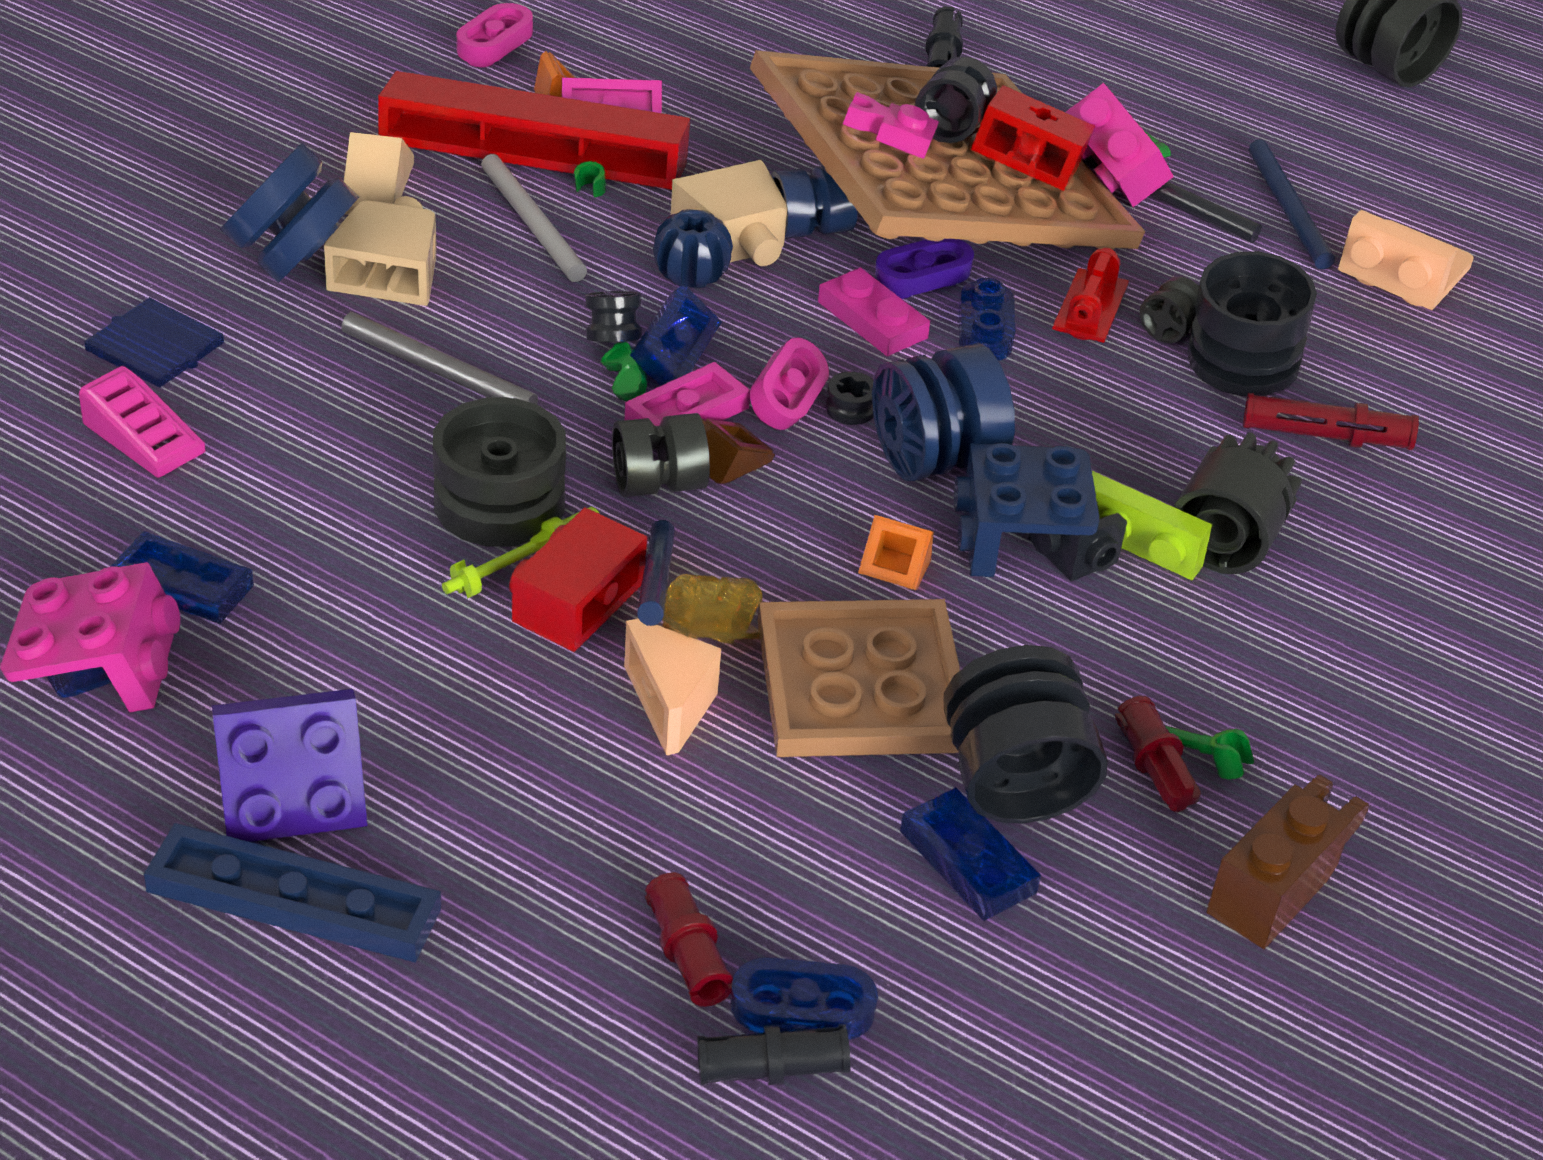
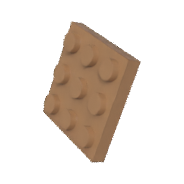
[757,599,960,757]

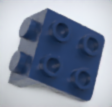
[954,443,1100,577]

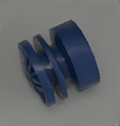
[872,342,1015,481]

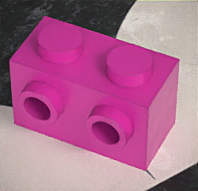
[1065,83,1174,207]

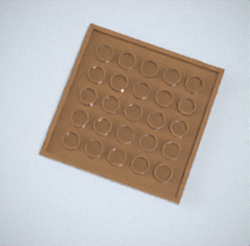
[750,50,1145,250]

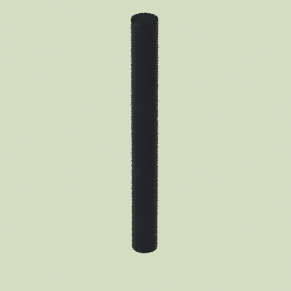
[1081,155,1262,243]

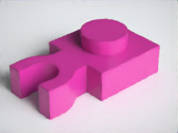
[843,92,939,159]

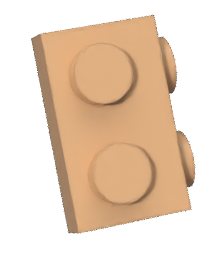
[1338,210,1474,310]

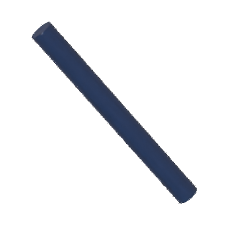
[1248,139,1335,269]
[637,520,675,626]

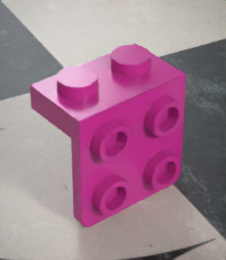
[0,562,180,712]

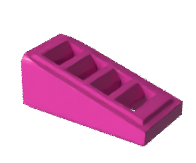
[79,366,206,478]

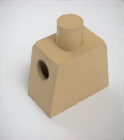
[671,160,787,266]
[324,196,436,306]

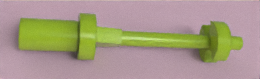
[442,506,600,599]

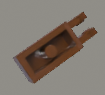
[1206,774,1369,950]

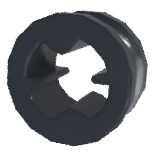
[826,371,874,425]

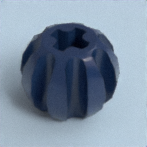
[653,209,733,288]

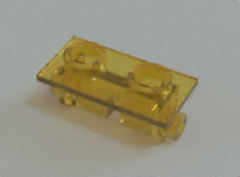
[661,574,763,644]

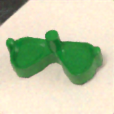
[601,342,647,402]

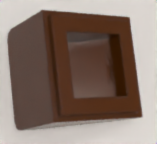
[702,419,775,484]

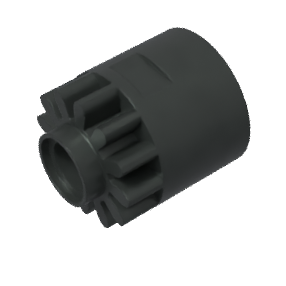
[1174,432,1302,574]

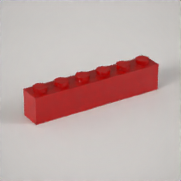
[378,71,691,190]

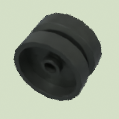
[433,397,566,547]

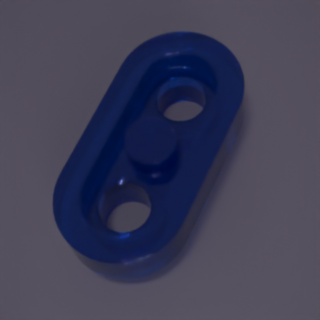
[959,278,1016,361]
[730,957,878,1040]

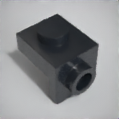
[1028,513,1127,581]

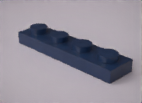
[144,823,441,963]

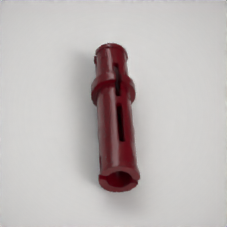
[1243,393,1419,451]

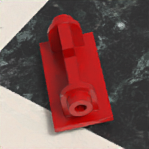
[1052,248,1129,343]

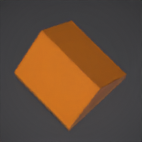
[534,51,576,97]
[858,515,934,590]

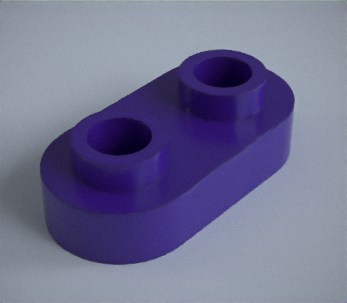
[874,238,974,299]

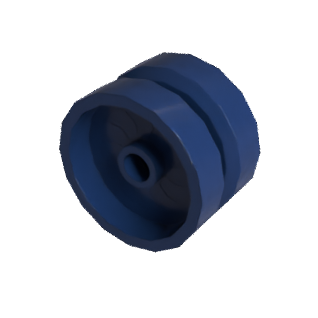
[220,143,359,283]

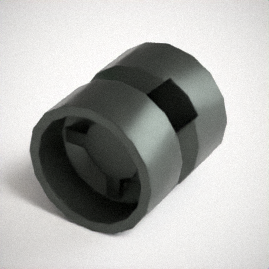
[612,413,710,497]

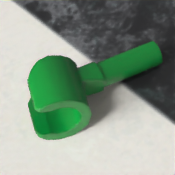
[574,161,606,198]
[1165,726,1255,779]

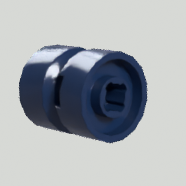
[771,166,858,239]

